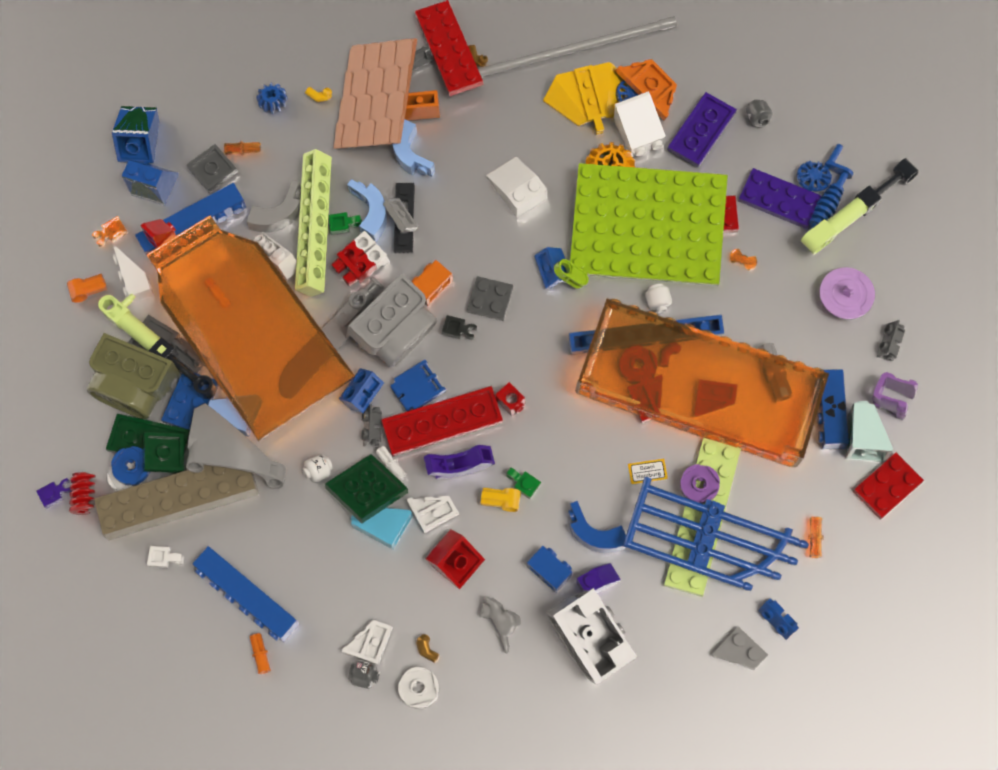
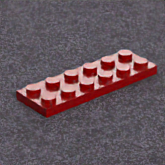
[415,0,484,96]
[381,386,503,457]

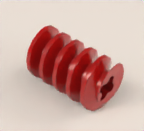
[69,472,96,515]

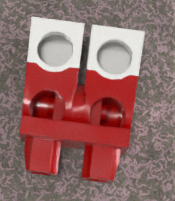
[331,231,389,287]

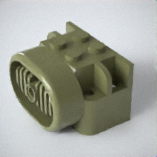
[86,333,181,419]

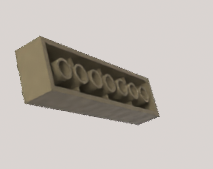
[94,465,259,541]

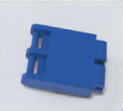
[390,360,447,411]

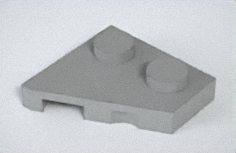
[712,626,768,670]

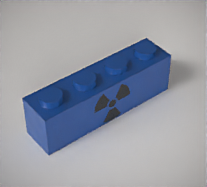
[814,369,849,449]

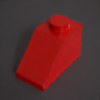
[140,219,177,253]

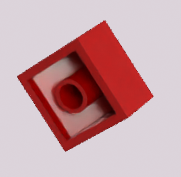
[425,529,485,589]

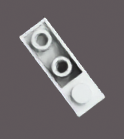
[249,231,297,280]
[113,247,154,303]

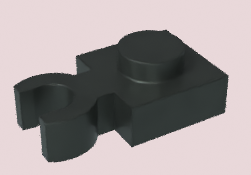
[442,315,477,340]

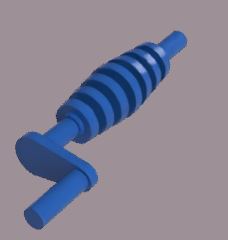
[809,144,854,230]

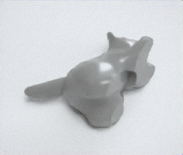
[479,597,521,654]

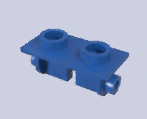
[758,598,799,640]

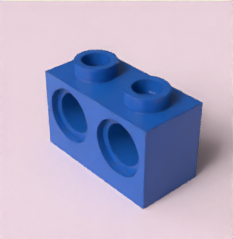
[339,368,384,413]

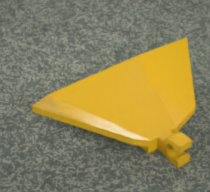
[543,62,627,135]

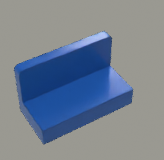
[534,247,567,289]

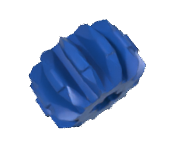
[256,82,288,114]

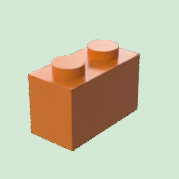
[405,90,440,120]
[411,260,453,306]

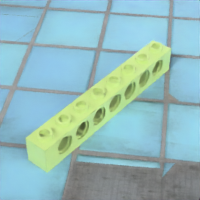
[295,149,332,297]

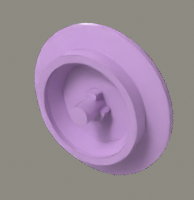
[820,267,875,319]

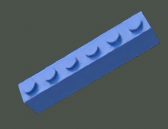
[135,183,247,259]
[193,546,299,642]

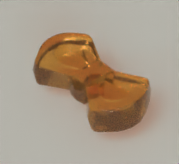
[730,249,757,271]

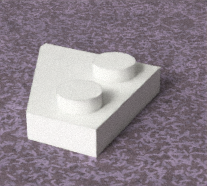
[406,496,459,533]
[342,620,393,666]

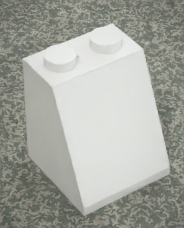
[614,91,666,157]

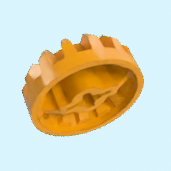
[586,142,635,168]

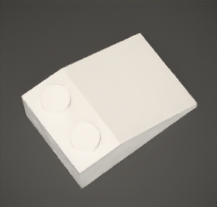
[486,157,547,218]

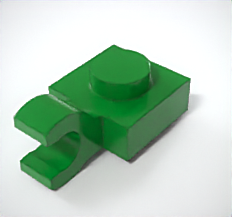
[329,212,362,234]
[506,467,541,499]

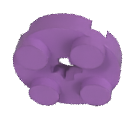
[680,464,720,504]

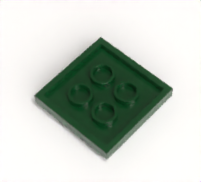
[325,454,408,524]

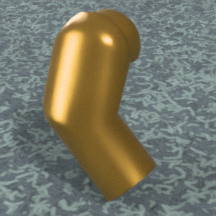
[468,45,488,67]
[416,634,440,663]

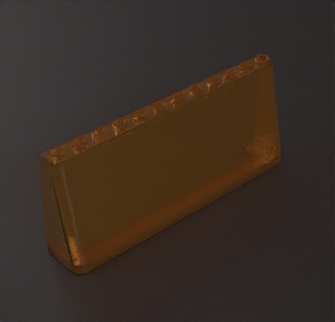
[575,298,829,467]

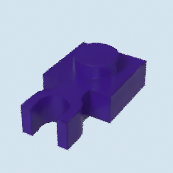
[36,478,72,509]

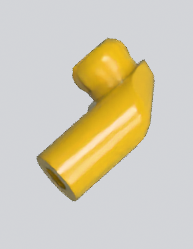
[305,87,332,102]

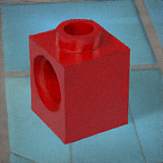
[495,382,526,416]

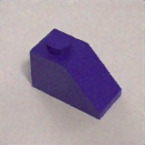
[577,563,621,594]

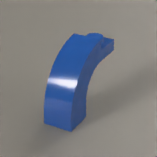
[568,501,627,553]

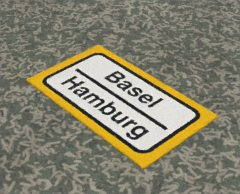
[628,459,668,484]

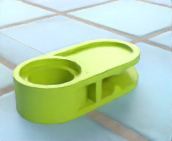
[554,259,589,289]

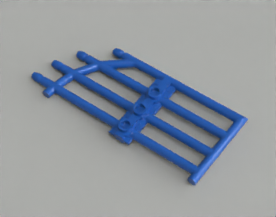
[623,477,809,591]

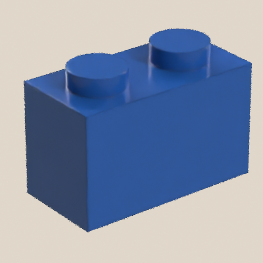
[527,546,572,593]

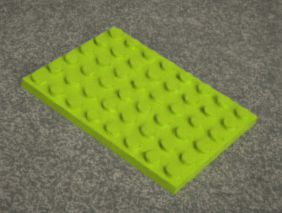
[570,163,728,286]

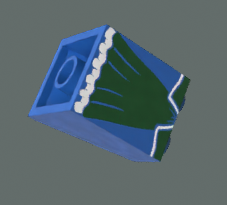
[112,106,160,163]
[122,160,179,206]

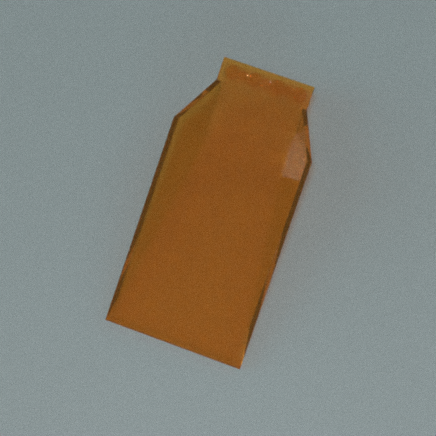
[147,216,355,442]

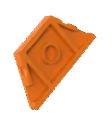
[615,59,677,120]

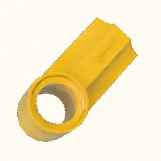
[481,488,521,512]

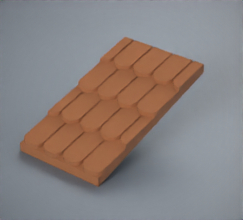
[334,38,418,149]

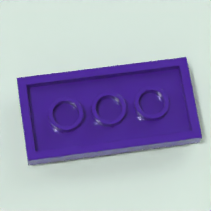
[667,92,737,168]
[738,168,822,229]

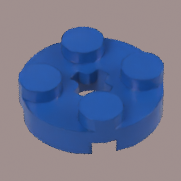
[111,446,150,486]

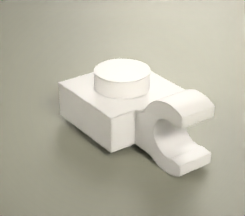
[147,546,185,568]

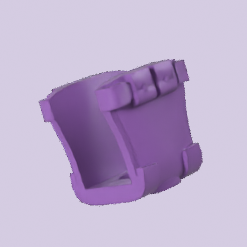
[872,372,918,420]

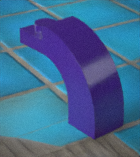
[424,445,495,479]

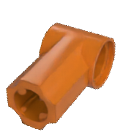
[67,274,107,303]

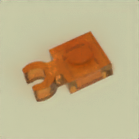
[92,216,128,247]

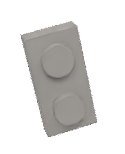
[383,198,418,233]

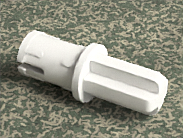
[376,446,407,481]

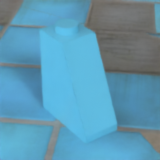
[350,508,413,550]

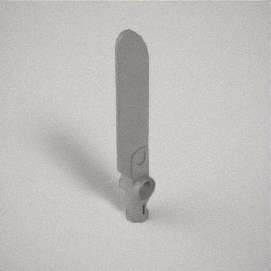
[279,276,384,399]

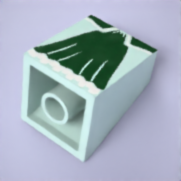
[846,401,893,462]

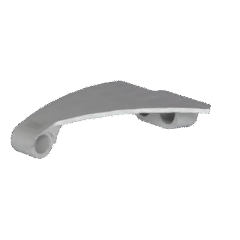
[186,403,286,489]

